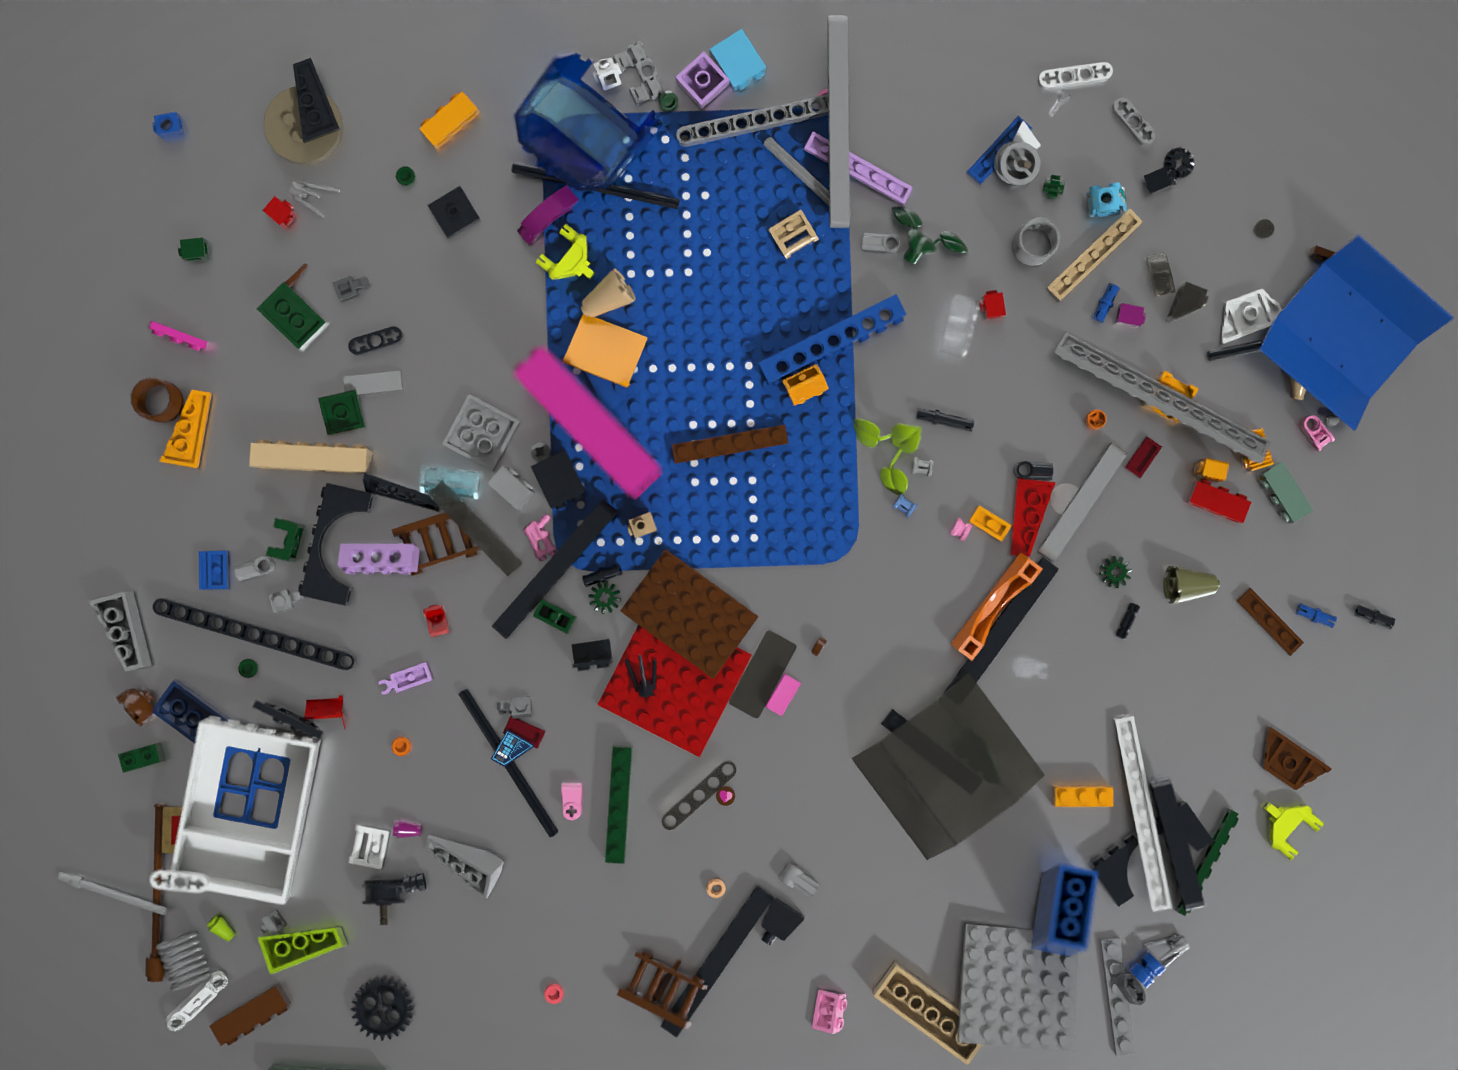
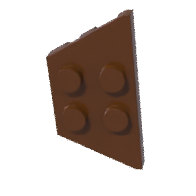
[1262,727,1332,790]

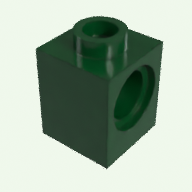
[178,237,209,261]

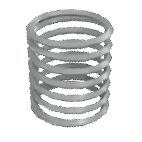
[1012,218,1060,266]
[156,931,212,991]

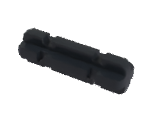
[1116,603,1140,639]

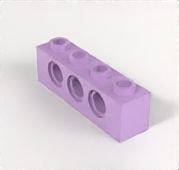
[338,544,420,575]

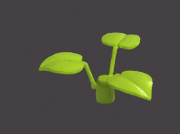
[853,419,921,495]

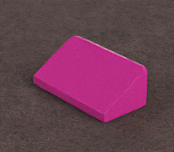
[765,674,801,716]

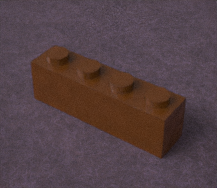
[209,983,291,1046]

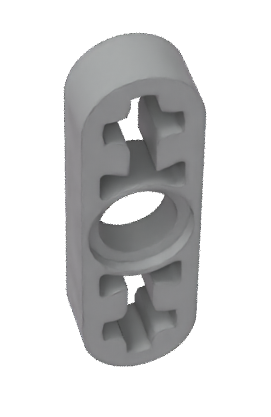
[1112,97,1156,146]

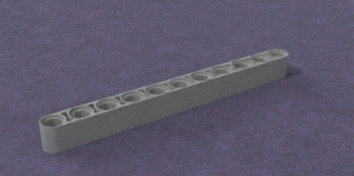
[827,16,850,228]

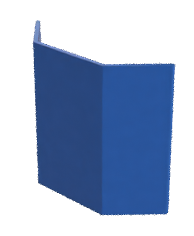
[1259,235,1454,431]

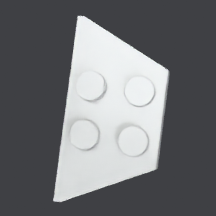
[1221,289,1283,344]

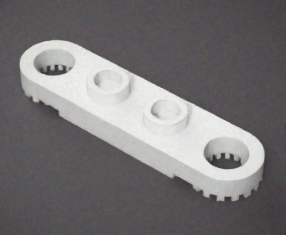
[165,971,228,1032]

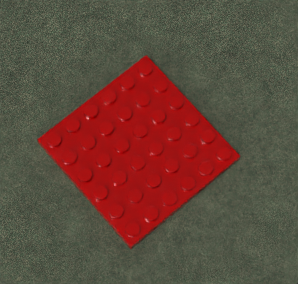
[597,625,752,757]

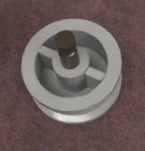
[994,142,1041,185]

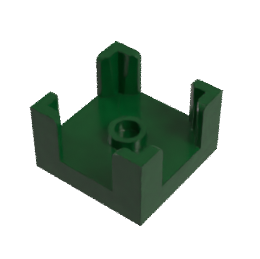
[266,518,305,562]

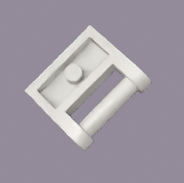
[348,824,390,869]

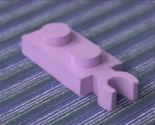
[378,662,433,694]

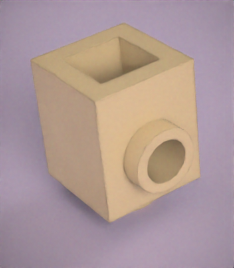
[627,512,657,538]

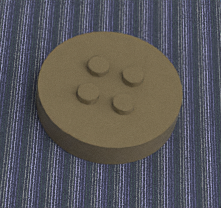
[264,86,343,165]

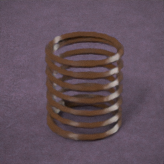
[131,377,183,423]

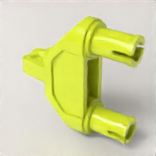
[535,224,595,280]
[1264,803,1324,860]

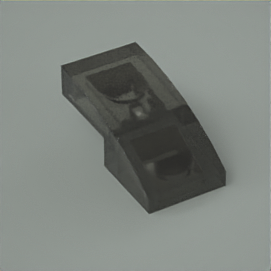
[1146,252,1175,296]

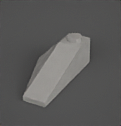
[425,835,504,899]

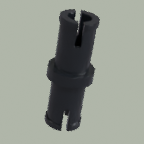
[582,563,622,587]
[1354,605,1395,630]

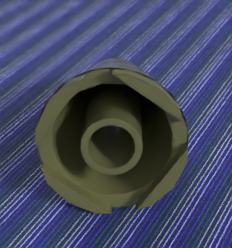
[1163,566,1220,604]

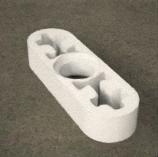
[150,870,209,893]

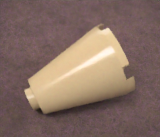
[581,269,636,318]

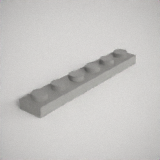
[1100,937,1136,1056]

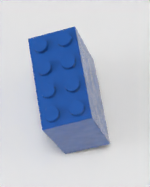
[1031,864,1098,956]

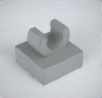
[260,910,286,935]

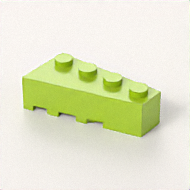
[257,927,347,974]

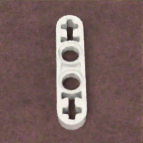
[1038,62,1113,89]

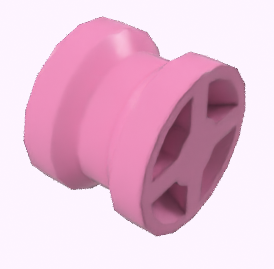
[950,518,972,541]

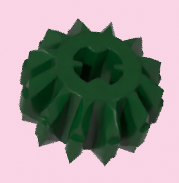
[1099,556,1132,588]
[588,581,621,614]

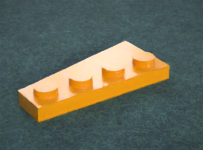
[159,390,212,469]

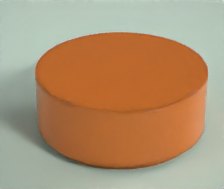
[391,737,411,756]

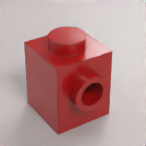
[262,196,295,228]
[979,290,1006,320]

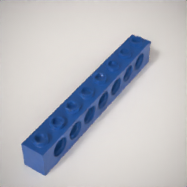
[758,294,907,386]

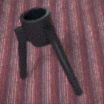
[625,655,657,697]

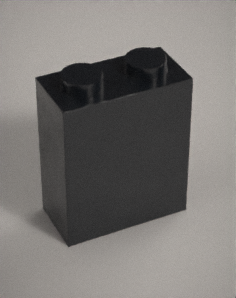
[531,450,586,510]

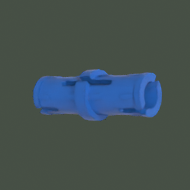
[1092,283,1120,323]
[1296,603,1337,628]

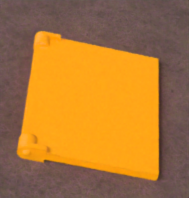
[562,313,648,388]

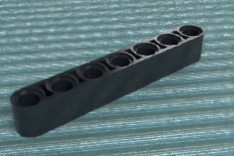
[1149,777,1205,911]

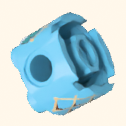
[1086,183,1128,217]

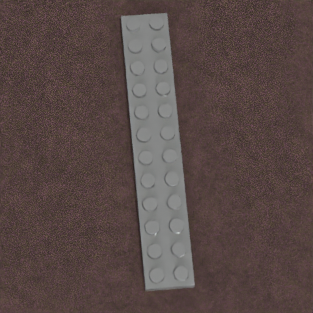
[1054,332,1271,464]

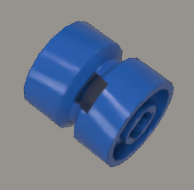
[1129,952,1166,988]

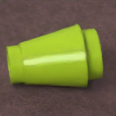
[206,914,236,942]

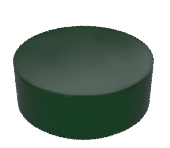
[658,91,678,111]
[396,166,416,186]
[238,659,259,678]

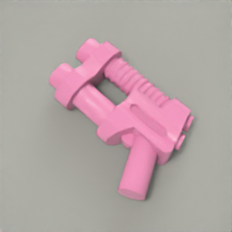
[523,513,557,562]

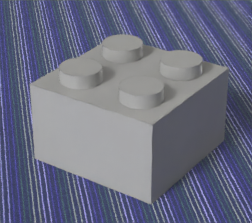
[487,466,534,510]

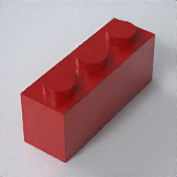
[1186,479,1252,524]

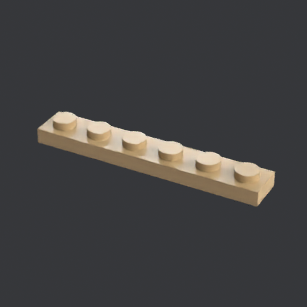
[1046,209,1143,302]

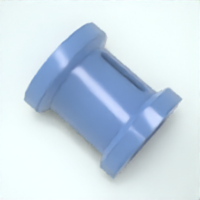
[892,493,918,518]

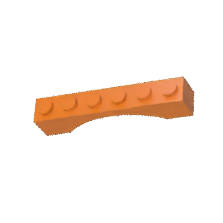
[951,553,1042,660]

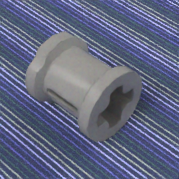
[912,457,934,477]

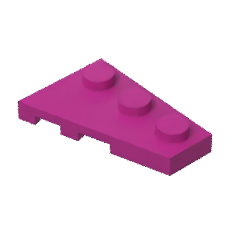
[147,321,208,351]

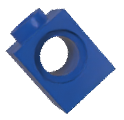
[152,112,184,138]

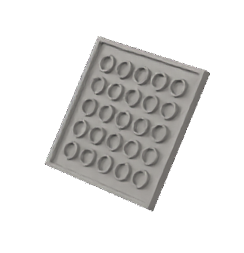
[957,924,1078,1052]

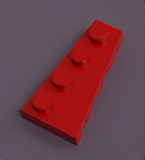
[1010,479,1056,557]

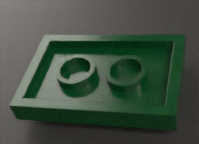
[256,281,326,349]

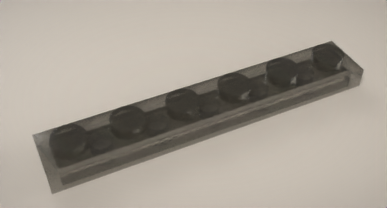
[428,480,522,576]

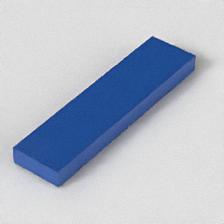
[966,115,1032,185]

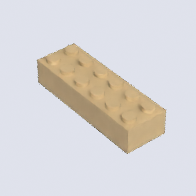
[249,440,373,474]
[872,961,983,1065]

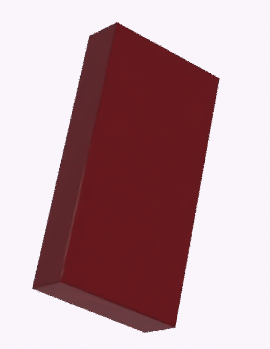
[1124,436,1162,479]
[503,715,546,749]

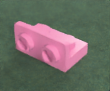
[812,990,847,1034]

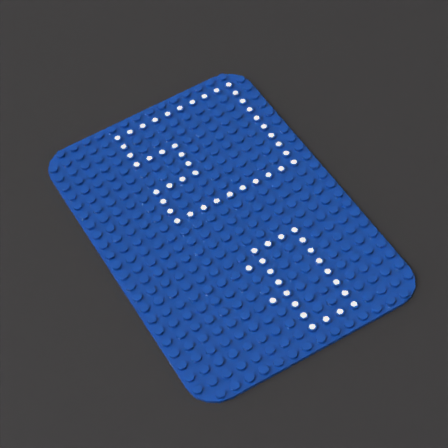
[542,108,859,572]

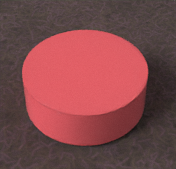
[544,984,564,1004]

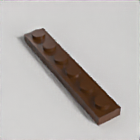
[672,425,789,464]

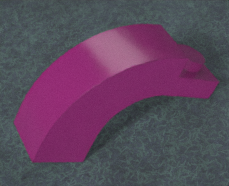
[517,185,579,245]

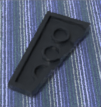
[293,58,340,143]
[363,473,441,512]

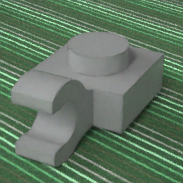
[269,589,305,613]

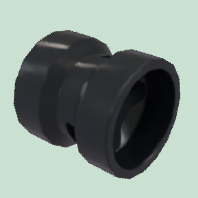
[403,871,427,894]

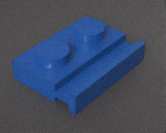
[199,551,229,590]

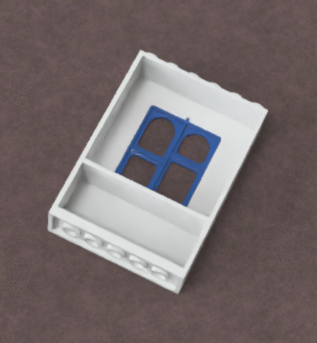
[169,716,321,905]

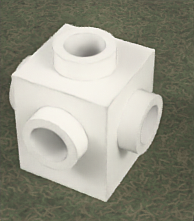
[593,57,622,91]

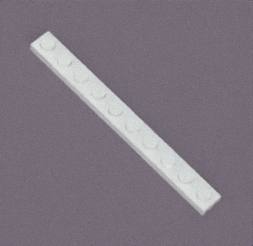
[1115,716,1172,912]

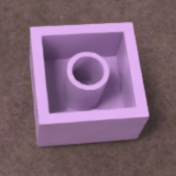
[675,51,730,110]

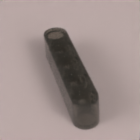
[662,760,737,830]

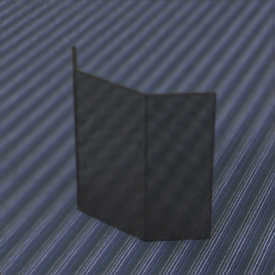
[851,673,1045,860]

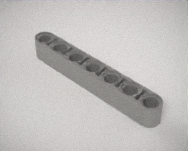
[1038,442,1127,562]

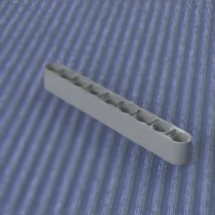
[676,94,828,147]

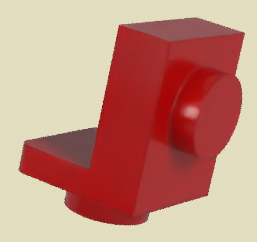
[423,605,450,637]

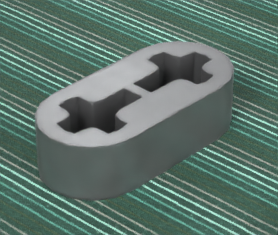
[1117,973,1146,1005]

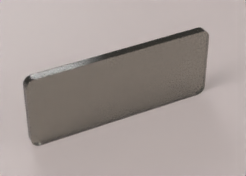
[729,630,797,718]

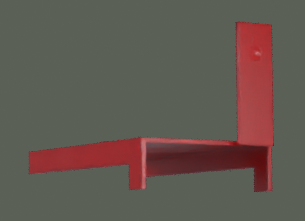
[304,695,346,729]

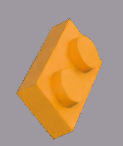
[968,505,1012,542]

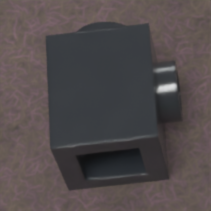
[1144,167,1177,194]

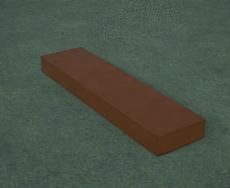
[1236,588,1304,656]

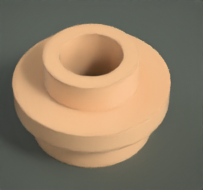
[706,879,726,898]

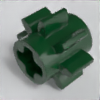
[1043,174,1065,199]

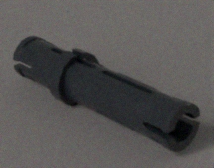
[916,407,975,432]

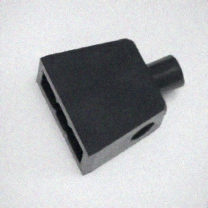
[761,896,805,946]

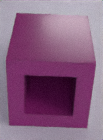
[1115,303,1146,328]

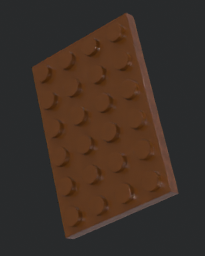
[620,549,759,679]

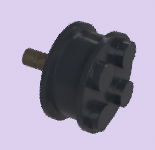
[362,879,405,925]

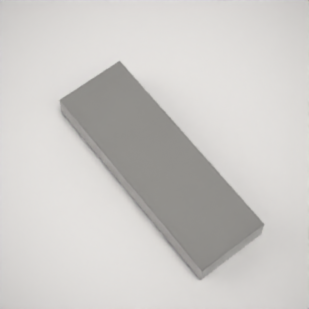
[343,371,403,395]

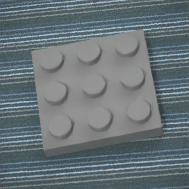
[442,394,520,471]

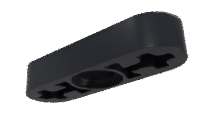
[348,326,403,356]

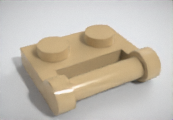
[768,210,819,259]

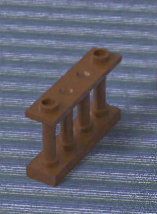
[391,506,481,576]
[617,951,708,1029]

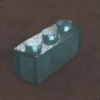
[419,466,480,499]

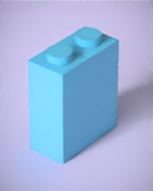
[710,29,766,91]

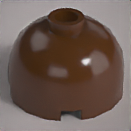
[116,688,154,727]

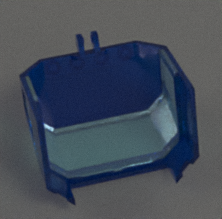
[514,50,663,192]

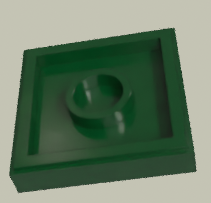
[318,389,365,435]

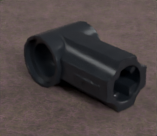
[1013,461,1053,480]

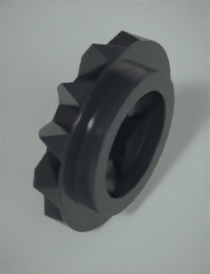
[1164,147,1195,178]

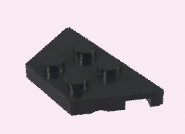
[253,700,323,739]

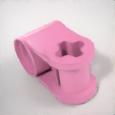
[1299,415,1335,452]
[561,783,582,820]

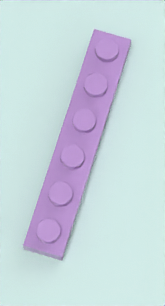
[803,132,913,205]

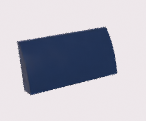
[153,679,232,744]

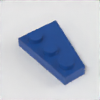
[585,372,634,412]

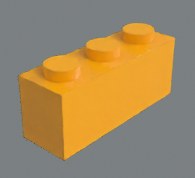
[419,91,479,149]
[1052,785,1113,807]

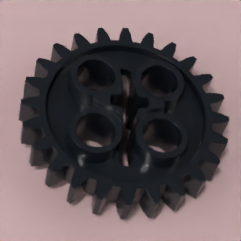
[351,976,414,1041]

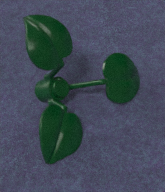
[891,206,968,264]

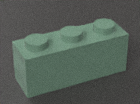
[1259,462,1313,523]

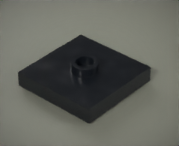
[427,186,480,238]

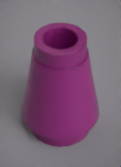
[393,819,421,838]

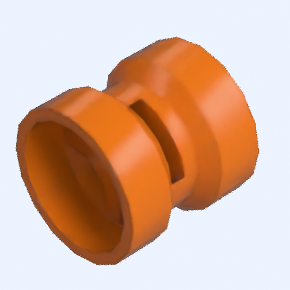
[1085,410,1107,430]

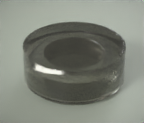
[1254,219,1274,239]

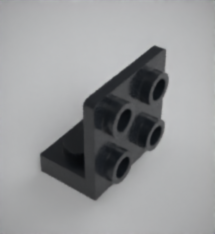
[571,639,613,671]

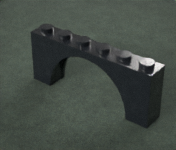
[298,483,374,606]
[1089,801,1214,907]

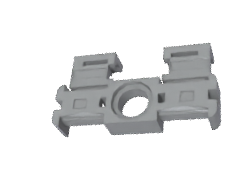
[613,40,667,106]

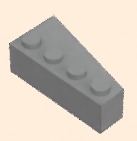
[89,591,152,671]

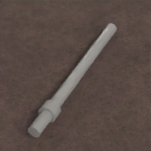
[58,872,167,915]

